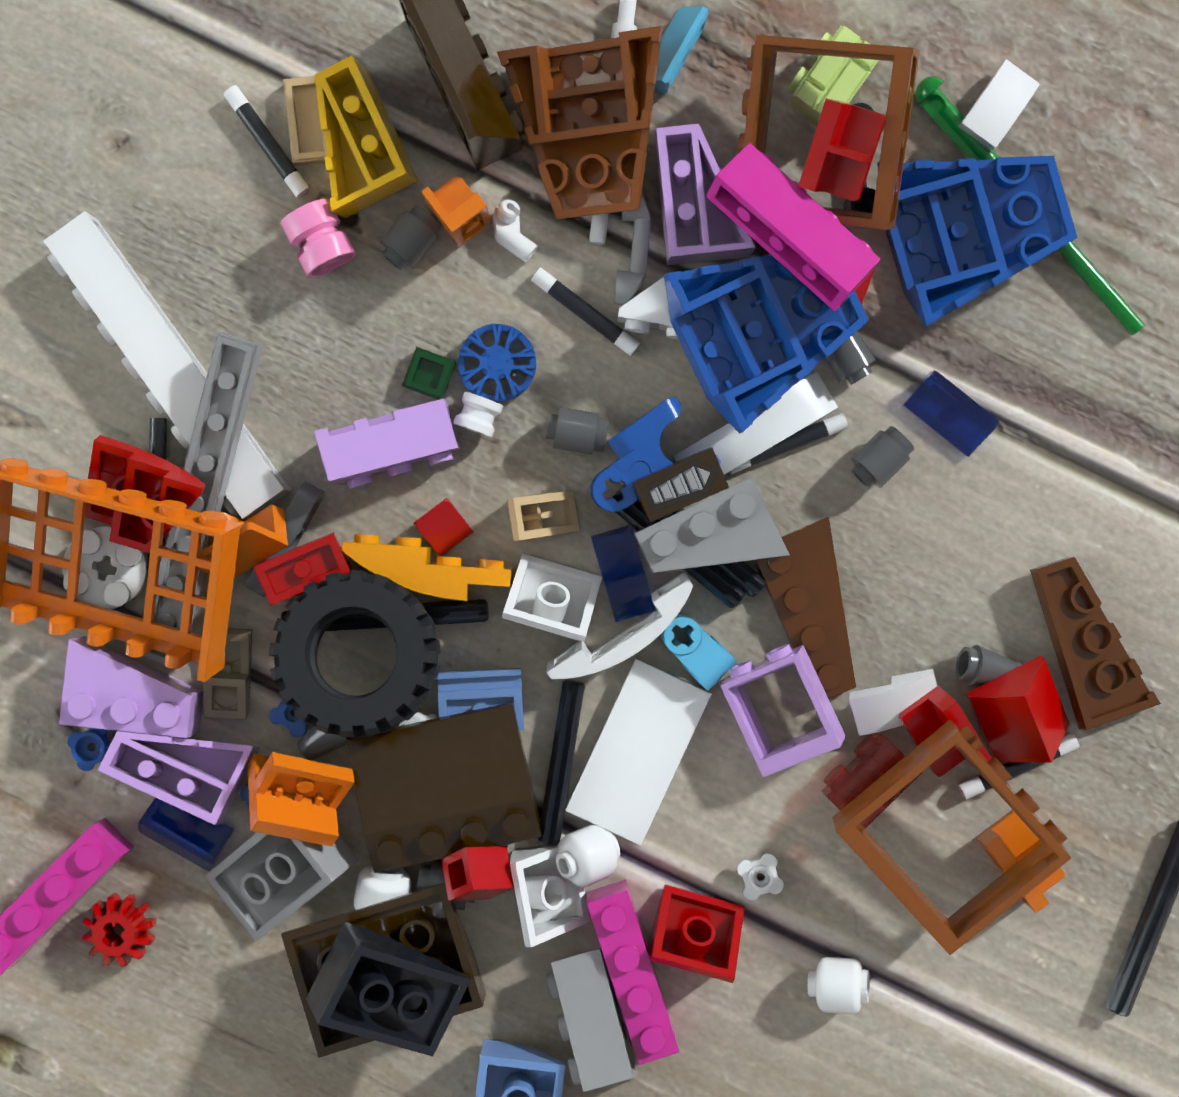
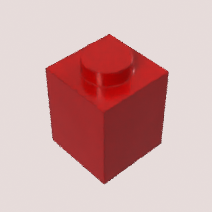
[441,846,514,901]

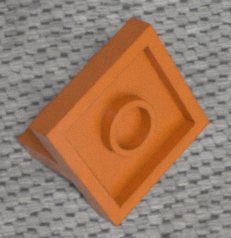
[247,752,354,847]

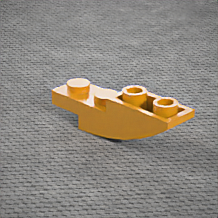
[342,534,513,601]

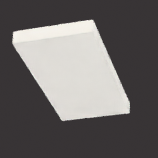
[565,658,712,846]

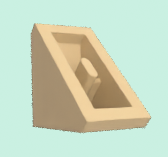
[507,490,580,541]

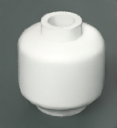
[556,825,620,887]
[354,863,412,909]
[808,957,870,1014]

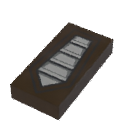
[631,447,729,522]

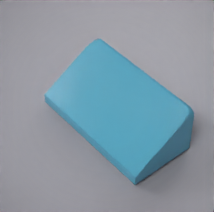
[655,6,709,95]

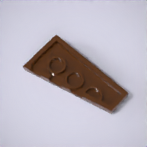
[755,517,856,699]
[1030,557,1161,730]

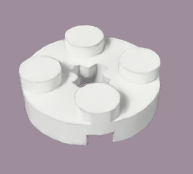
[62,526,148,610]

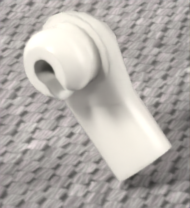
[492,199,537,263]

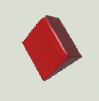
[413,498,474,556]

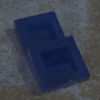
[591,525,656,622]

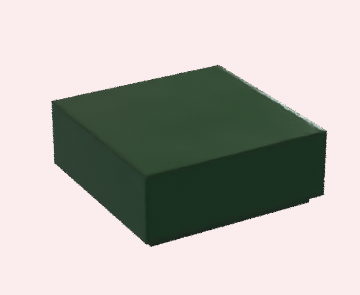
[402,347,457,400]

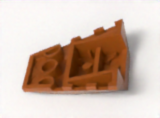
[497,26,663,219]

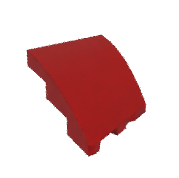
[85,435,206,553]

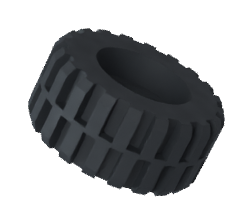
[269,570,441,737]

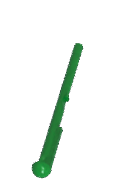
[915,76,1145,335]

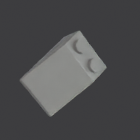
[205,832,359,942]

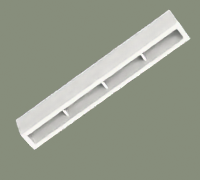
[44,211,292,519]

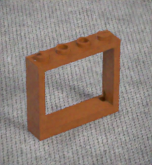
[737,35,920,230]
[832,720,1072,955]

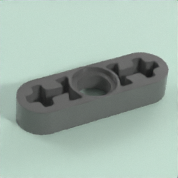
[246,481,325,598]

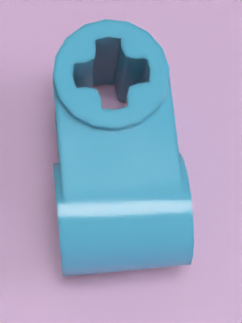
[660,613,738,691]

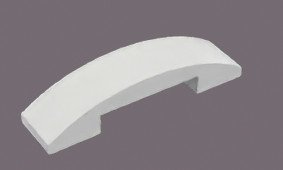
[673,372,838,475]
[547,571,693,679]

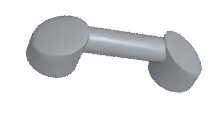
[614,193,651,305]

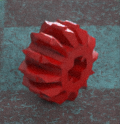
[81,893,157,967]

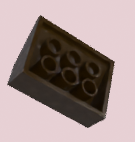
[398,0,525,171]
[347,702,541,873]
[281,882,486,1058]

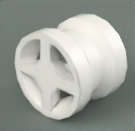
[453,392,503,438]

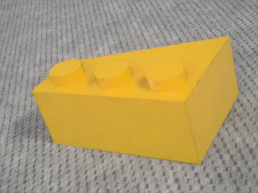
[314,55,419,218]

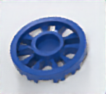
[458,324,536,403]

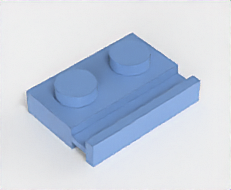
[437,668,524,730]

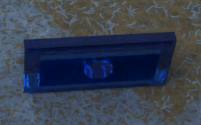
[903,370,1000,457]
[138,797,234,872]

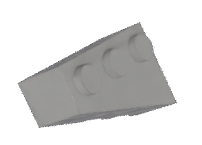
[634,477,790,573]
[547,949,638,1092]

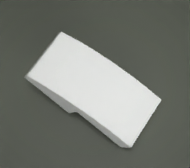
[958,59,1040,151]
[849,669,937,736]

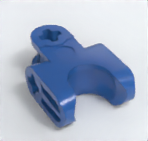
[590,397,721,512]

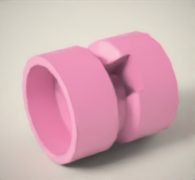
[280,199,357,278]

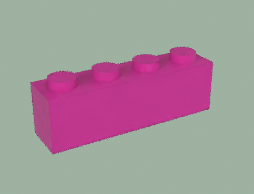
[706,143,881,311]
[0,818,134,976]
[586,879,679,1065]

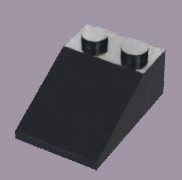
[306,922,471,1057]

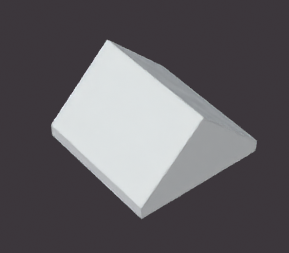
[502,553,602,642]
[510,844,591,948]

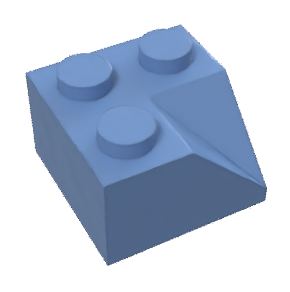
[475,1039,566,1097]

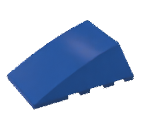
[877,156,1078,327]
[664,255,869,434]

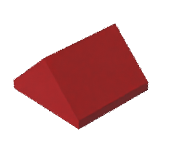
[966,655,1070,763]
[647,884,745,983]

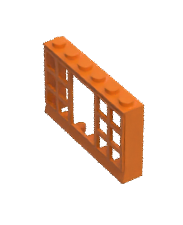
[0,458,243,682]

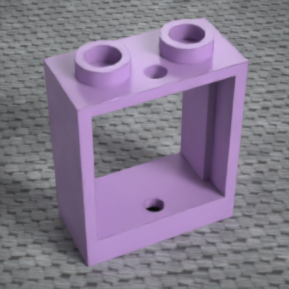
[720,644,845,777]

